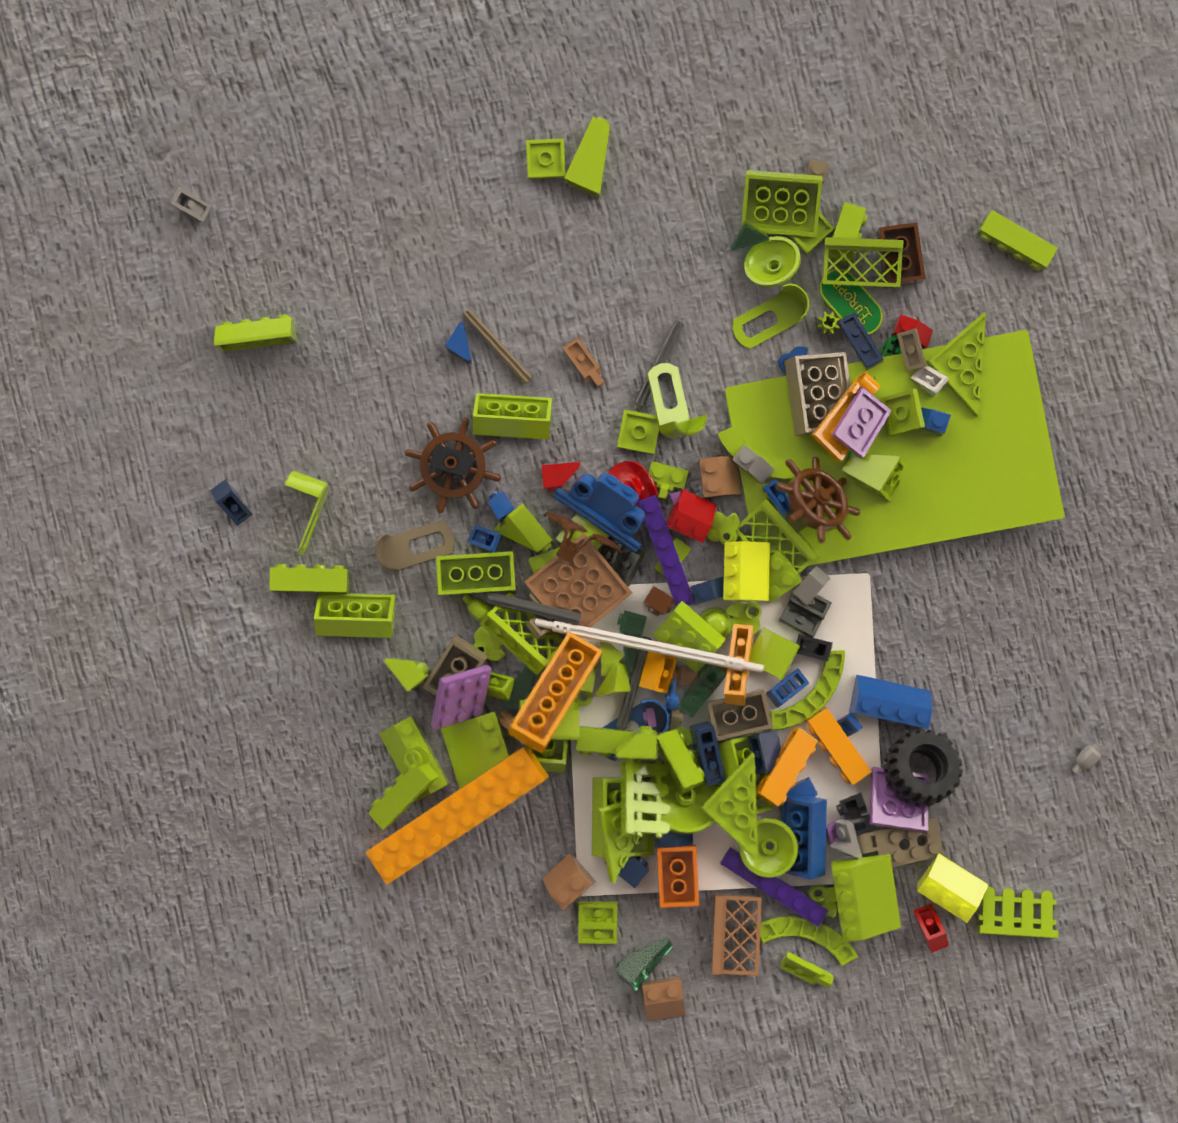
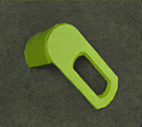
[733,284,809,349]
[647,363,707,439]
[284,470,329,556]

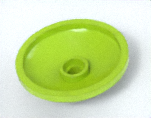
[744,236,801,287]
[739,818,798,877]

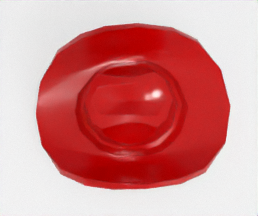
[608,461,658,508]

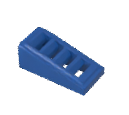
[766,668,810,708]

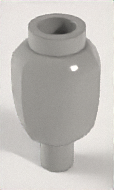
[1072,743,1103,775]

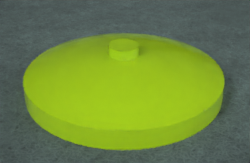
[647,758,723,834]

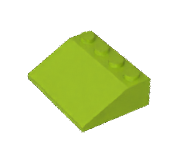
[741,170,823,237]
[441,711,510,789]
[592,777,654,858]
[832,854,901,942]

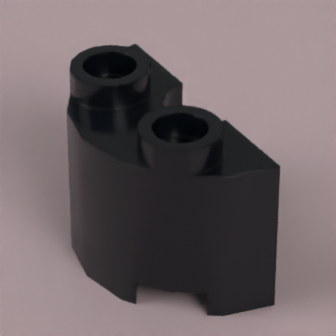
[836,793,875,836]

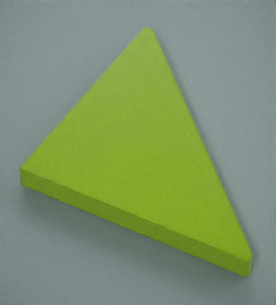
[927,312,986,417]
[701,752,758,860]
[596,795,652,883]

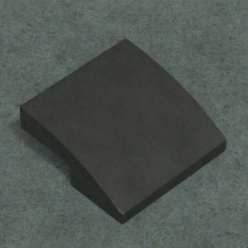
[601,536,646,587]
[779,584,832,638]

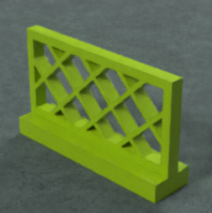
[823,237,903,287]
[737,498,820,574]
[480,592,563,675]

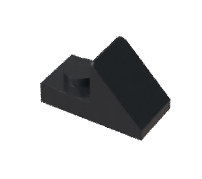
[796,634,833,662]

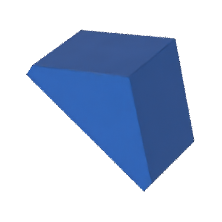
[445,322,472,363]
[468,525,503,553]

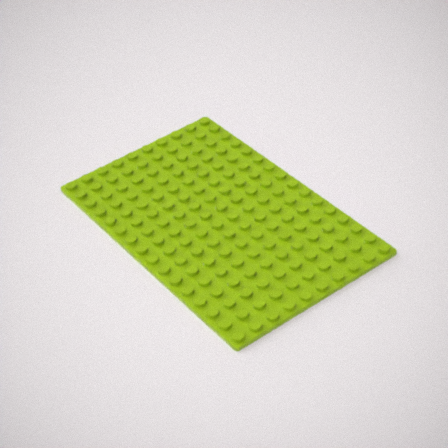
[725,330,1065,566]

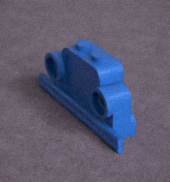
[553,473,645,553]

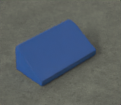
[762,479,790,519]

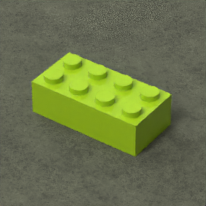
[436,551,516,596]

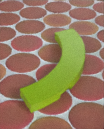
[717,426,812,479]
[770,650,845,731]
[753,916,858,966]

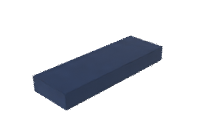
[838,312,884,370]

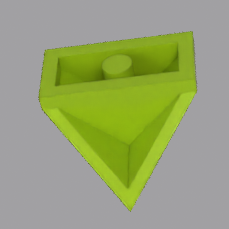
[596,662,631,697]

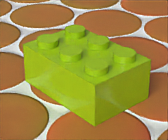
[652,601,726,673]

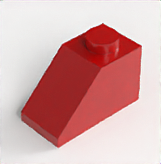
[891,314,933,348]
[541,462,580,492]
[913,904,949,953]

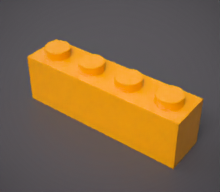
[724,624,754,706]
[806,707,872,785]
[756,728,818,806]

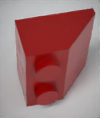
[666,488,717,543]

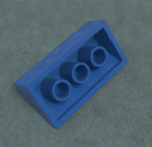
[849,674,932,729]
[781,796,827,880]

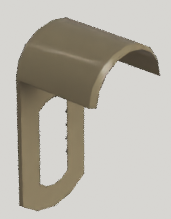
[374,520,454,571]

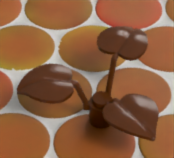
[544,512,622,562]

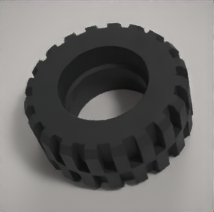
[883,729,963,807]

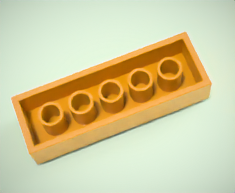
[508,632,602,753]

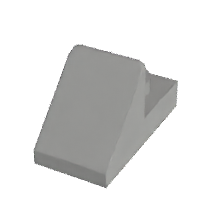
[170,187,212,222]
[732,445,774,484]
[829,819,862,859]

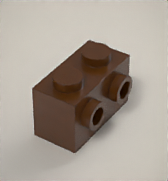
[643,586,675,616]

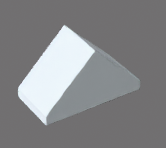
[911,365,949,397]

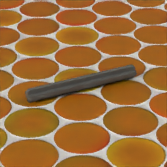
[635,320,684,407]
[487,592,581,625]
[616,636,652,730]

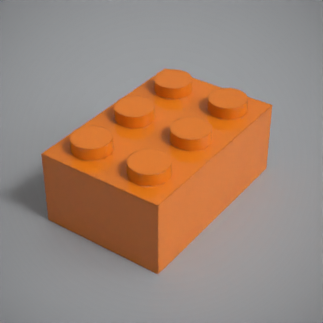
[657,844,699,908]

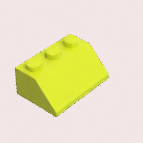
[723,541,770,602]
[917,853,988,923]

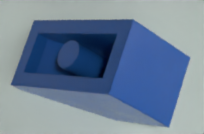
[918,407,951,436]
[487,491,515,522]

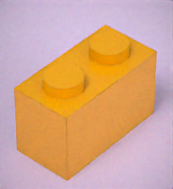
[639,651,678,694]

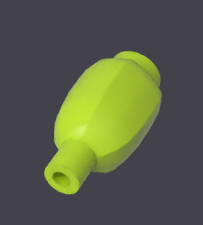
[462,594,491,622]

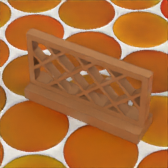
[711,894,762,976]

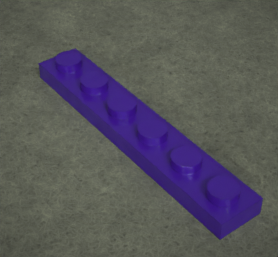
[638,495,695,607]
[720,847,828,927]

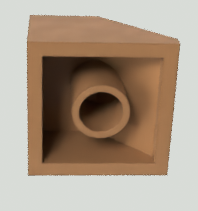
[698,456,741,499]
[542,853,596,911]
[642,976,686,1021]

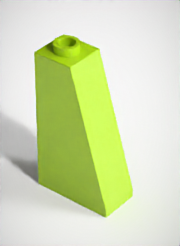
[564,117,610,198]

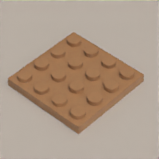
[524,533,632,628]

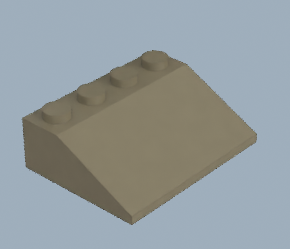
[784,352,851,436]

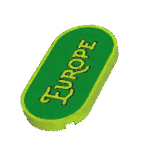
[819,269,883,335]

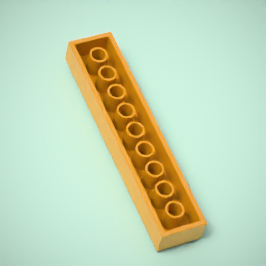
[365,745,549,885]

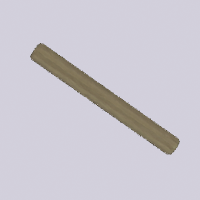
[463,309,532,384]

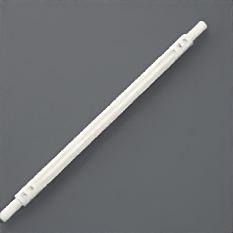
[535,618,764,673]

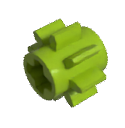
[816,311,840,335]

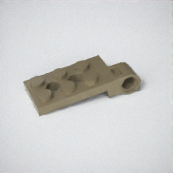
[857,817,943,867]

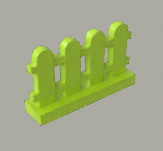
[621,758,670,838]
[976,887,1058,939]

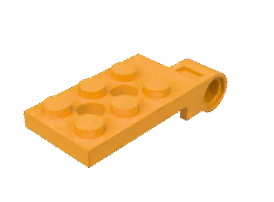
[811,372,880,462]

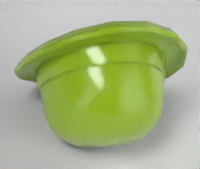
[700,607,733,640]

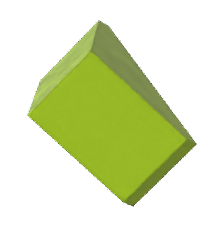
[600,641,624,676]

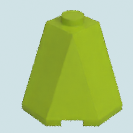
[842,454,905,502]
[494,503,553,553]

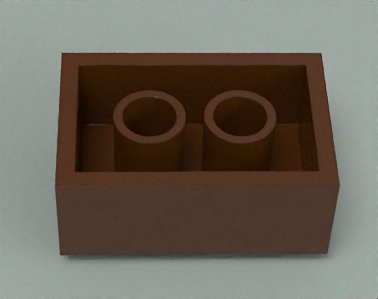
[876,222,926,288]

